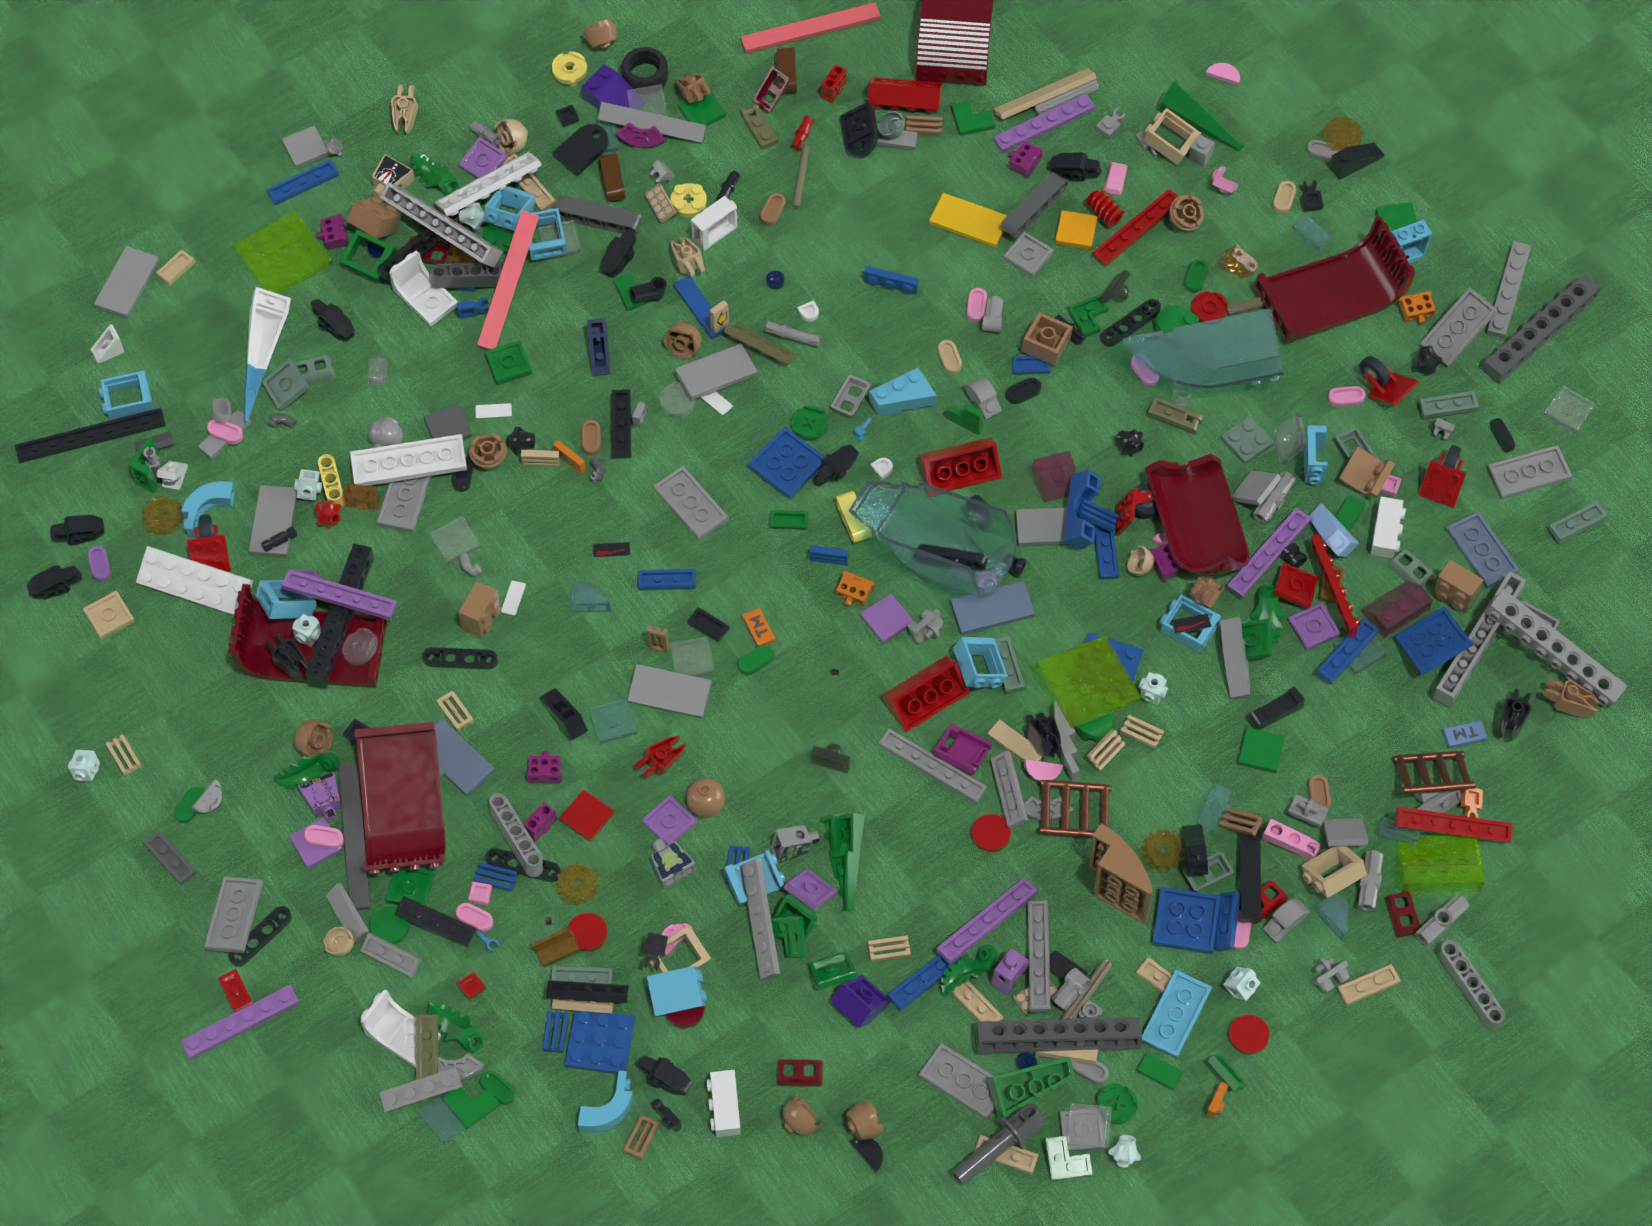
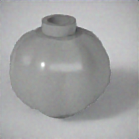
[368,417,403,448]

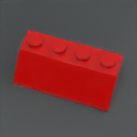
[868,77,943,112]
[919,437,1002,495]
[882,656,970,732]

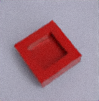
[457,972,486,1001]

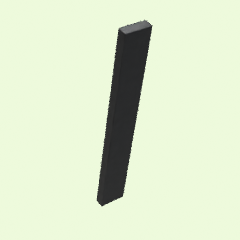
[15,408,166,463]

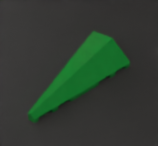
[1160,79,1244,151]
[821,813,865,911]

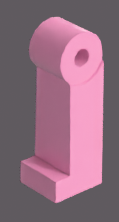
[1261,819,1321,860]

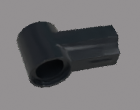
[629,277,667,303]

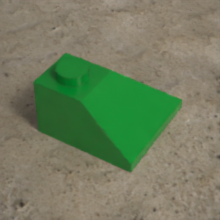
[773,893,818,940]

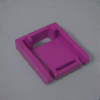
[933,723,992,775]

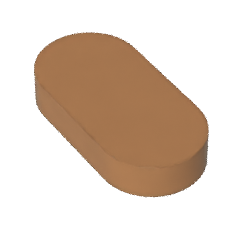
[760,193,786,226]
[582,420,601,455]
[1308,775,1331,809]

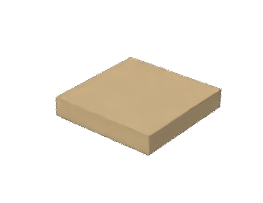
[83,590,135,640]

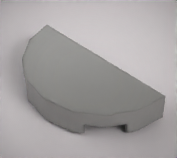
[190,778,222,813]

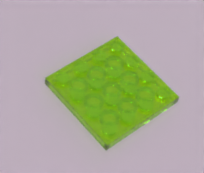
[233,210,333,294]
[1036,635,1141,728]

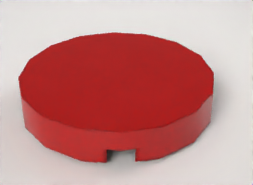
[1191,291,1228,325]
[972,814,1011,852]
[568,912,608,952]
[1229,1015,1270,1055]

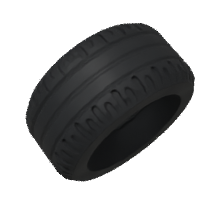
[621,47,669,95]

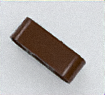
[777,47,797,93]
[599,153,626,202]

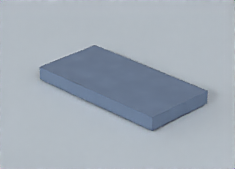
[1446,511,1520,589]
[951,581,1035,635]
[435,719,495,797]

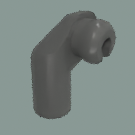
[268,413,297,428]
[589,456,606,483]

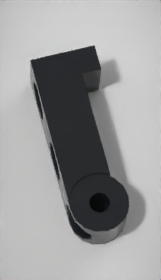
[1248,686,1305,730]

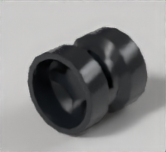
[1281,543,1308,568]
[1002,553,1027,577]

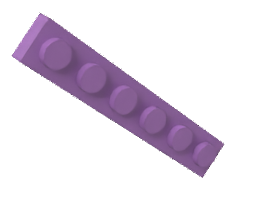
[993,94,1096,153]
[1227,508,1311,599]
[282,569,397,620]
[937,877,1038,965]
[181,985,300,1060]

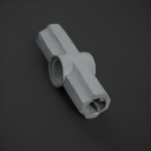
[1253,472,1296,524]
[1358,850,1383,912]
[1415,894,1470,946]

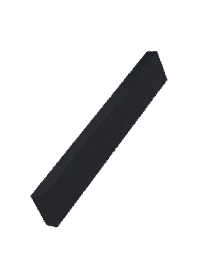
[1240,814,1262,922]

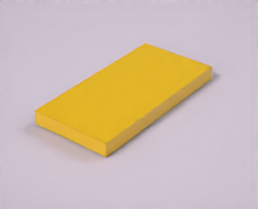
[929,193,1007,248]

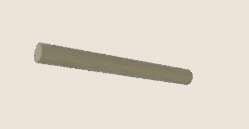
[793,145,810,209]

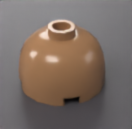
[664,322,702,359]
[295,719,333,757]
[686,778,725,818]
[783,1095,823,1136]

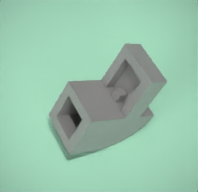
[963,376,1002,419]
[1263,898,1310,943]

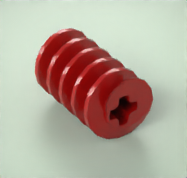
[1086,190,1125,228]

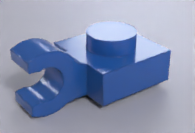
[457,297,489,319]

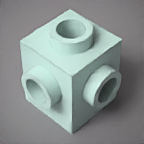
[294,469,322,500]
[292,614,321,647]
[1139,672,1168,705]
[68,750,100,781]
[1223,967,1260,1001]

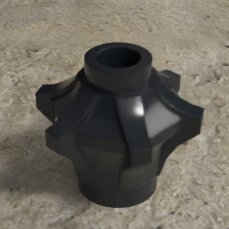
[1415,346,1442,374]
[507,426,535,454]
[1116,429,1144,457]

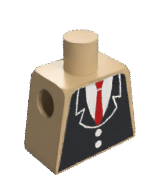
[372,154,415,198]

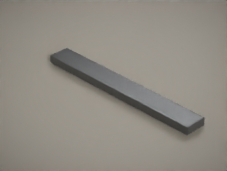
[338,763,371,911]

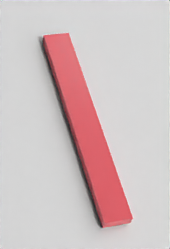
[741,2,881,54]
[477,210,539,350]

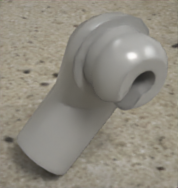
[459,553,482,576]

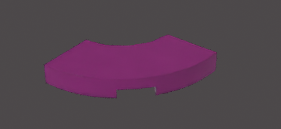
[616,122,666,147]

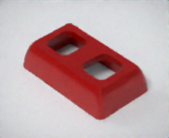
[1239,880,1288,924]

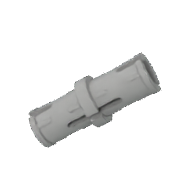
[470,120,501,146]
[143,447,161,476]

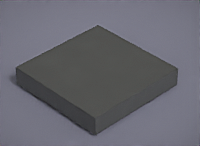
[424,404,472,440]

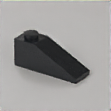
[1330,142,1385,180]
[539,688,588,741]
[1182,824,1208,876]

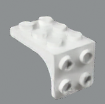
[389,251,458,327]
[361,990,441,1068]

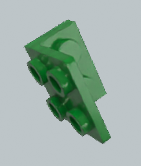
[129,437,159,493]

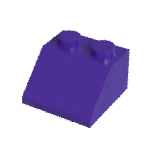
[831,975,891,1028]

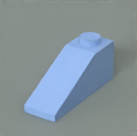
[1309,503,1359,557]

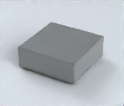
[632,401,647,428]

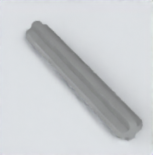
[1034,80,1099,115]

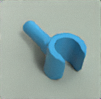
[854,417,872,441]
[476,931,499,953]

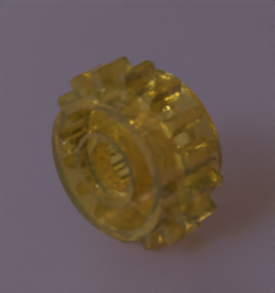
[1323,117,1364,150]
[141,496,183,536]
[1142,829,1185,872]
[556,862,600,906]

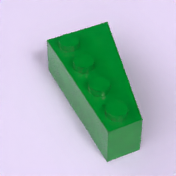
[987,1057,1075,1119]

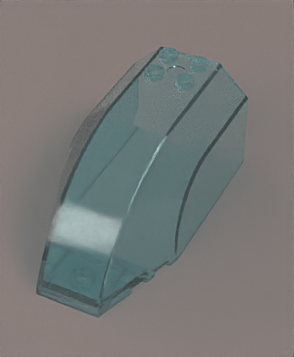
[1123,309,1284,388]
[849,481,1017,599]

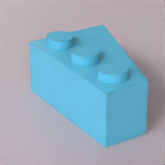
[869,368,937,416]

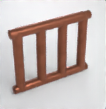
[1393,751,1476,794]
[1039,780,1112,838]

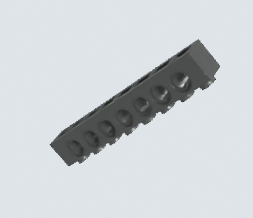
[1482,274,1601,384]
[977,1017,1142,1054]

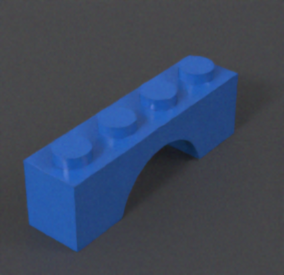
[1064,469,1101,549]

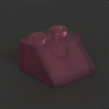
[1033,451,1076,502]

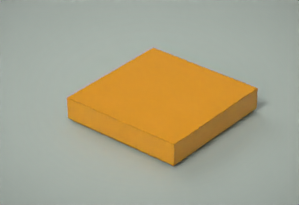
[1055,210,1098,250]

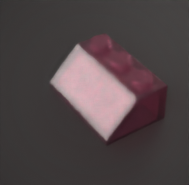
[1361,581,1433,639]

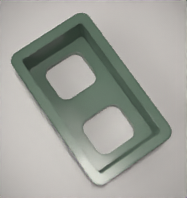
[295,355,335,384]
[1336,427,1378,460]
[1388,548,1435,592]
[1183,851,1234,892]

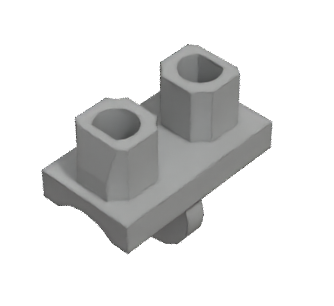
[908,609,944,645]
[1288,795,1329,827]
[1311,957,1350,993]

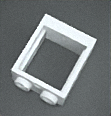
[691,196,738,251]

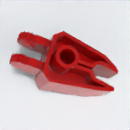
[635,736,686,779]

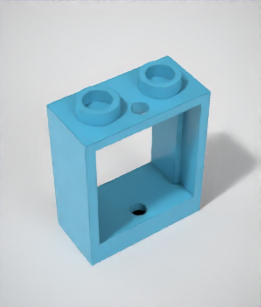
[484,186,535,231]
[529,208,567,261]
[1391,220,1432,263]
[99,370,153,420]
[256,580,316,619]
[1160,594,1221,654]
[953,637,1008,688]

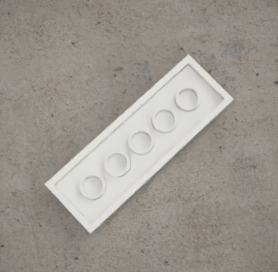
[434,152,542,216]
[350,434,467,488]
[136,546,254,615]

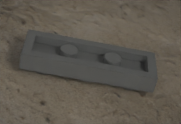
[143,831,197,886]

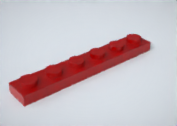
[1092,189,1179,267]
[1311,534,1360,638]
[1395,807,1512,844]

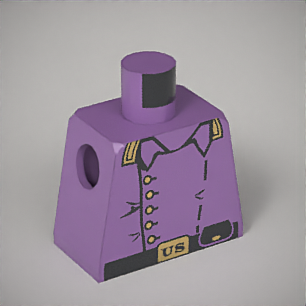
[298,772,342,822]
[991,949,1029,996]

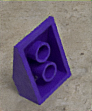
[581,64,646,126]

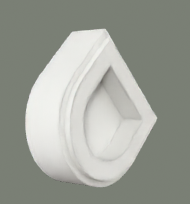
[797,300,819,322]
[870,458,893,480]

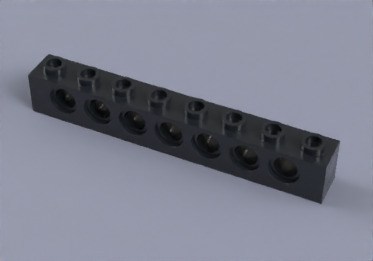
[305,543,374,689]

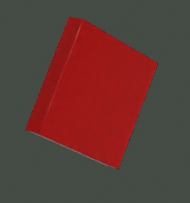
[1273,563,1319,609]
[559,789,615,842]

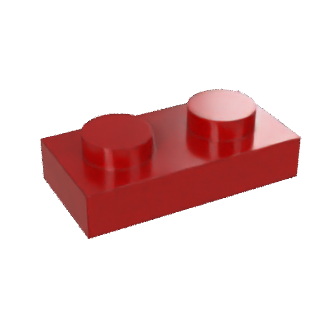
[218,969,253,1012]

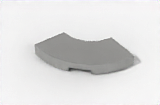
[1024,796,1074,822]
[438,1053,484,1081]

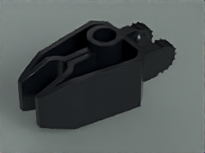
[1050,152,1102,182]
[601,229,637,278]
[312,299,355,342]
[814,445,859,485]
[50,515,105,546]
[27,565,82,599]
[265,634,308,681]
[1499,688,1532,742]
[1026,712,1061,757]
[638,1055,692,1096]

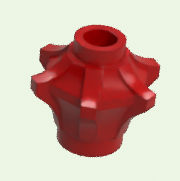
[314,500,342,529]

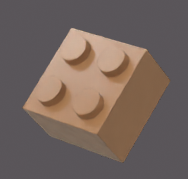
[347,197,402,239]
[1022,312,1073,366]
[1433,560,1483,614]
[458,581,501,638]

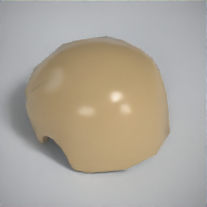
[1127,545,1154,576]
[323,927,354,957]

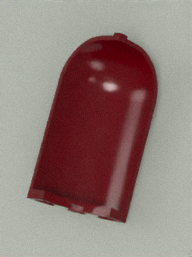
[1145,453,1249,575]

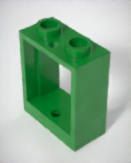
[340,230,397,284]

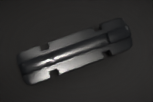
[261,526,297,552]

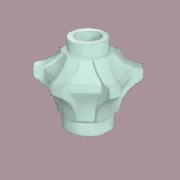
[459,203,485,230]
[1108,1135,1141,1167]

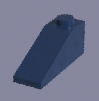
[587,318,611,375]

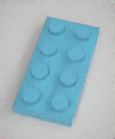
[1142,970,1212,1058]

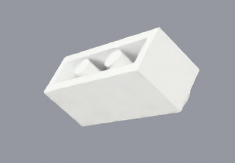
[1370,497,1406,559]
[707,1070,741,1137]

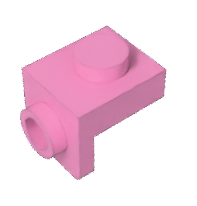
[1212,166,1239,194]

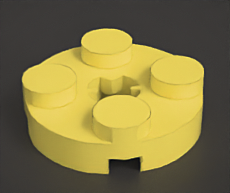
[552,52,588,86]
[670,183,707,218]

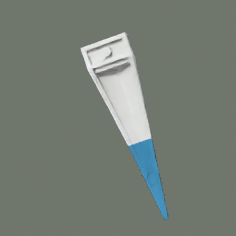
[244,287,291,424]

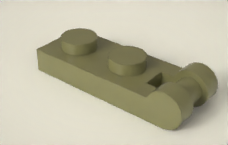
[740,103,778,150]
[1148,397,1203,435]

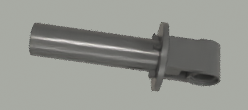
[952,1104,1044,1186]

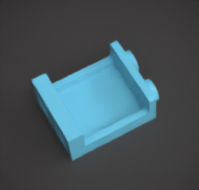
[1304,425,1327,485]
[724,849,786,907]
[647,966,707,1016]

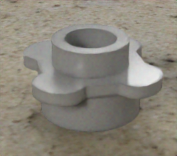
[324,139,343,156]
[1078,1001,1103,1018]

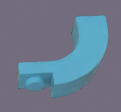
[181,481,236,538]
[578,1071,633,1133]

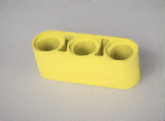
[318,454,345,507]
[835,491,872,543]

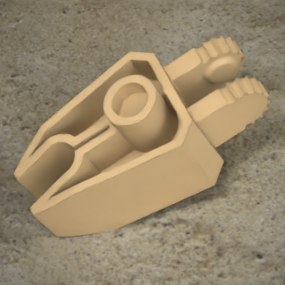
[391,85,418,135]
[671,237,705,277]

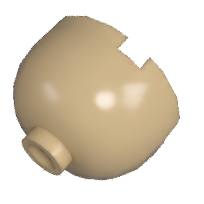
[494,118,528,155]

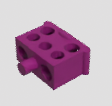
[1009,141,1043,179]
[316,213,349,250]
[1150,544,1183,583]
[526,751,562,783]
[523,802,558,843]

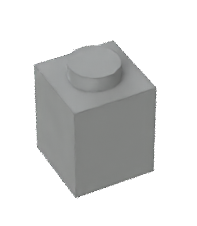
[1189,134,1215,167]

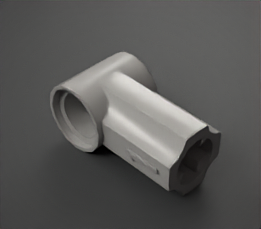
[982,296,1003,333]
[1052,968,1092,1011]

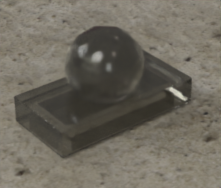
[1099,270,1130,303]
[811,743,851,774]

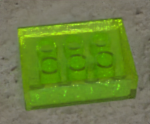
[1396,836,1485,893]

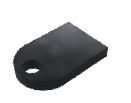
[840,101,879,157]
[552,124,609,176]

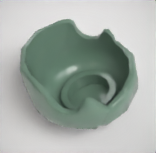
[877,111,906,138]

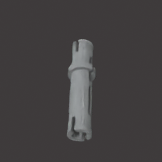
[765,321,821,347]

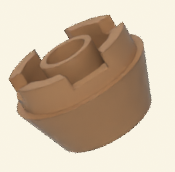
[583,18,617,49]
[1169,195,1205,231]
[469,433,507,470]
[846,1099,884,1140]

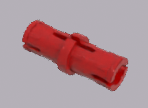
[790,115,815,151]

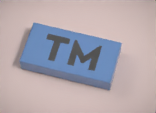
[1443,721,1487,749]

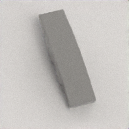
[1220,617,1250,699]
[1053,700,1080,781]

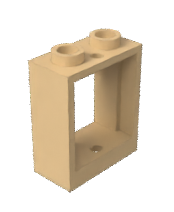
[1143,108,1201,165]
[1302,846,1367,898]
[647,925,711,973]

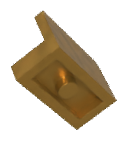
[532,928,581,968]

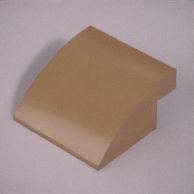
[1089,823,1153,925]

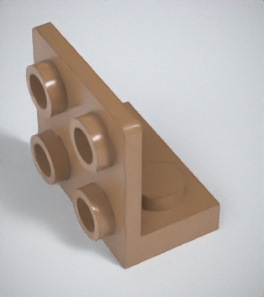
[1339,447,1395,498]

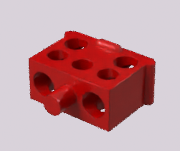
[820,64,848,103]

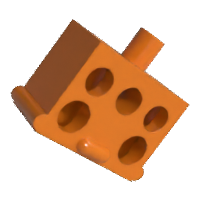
[1398,291,1436,324]
[836,571,875,607]

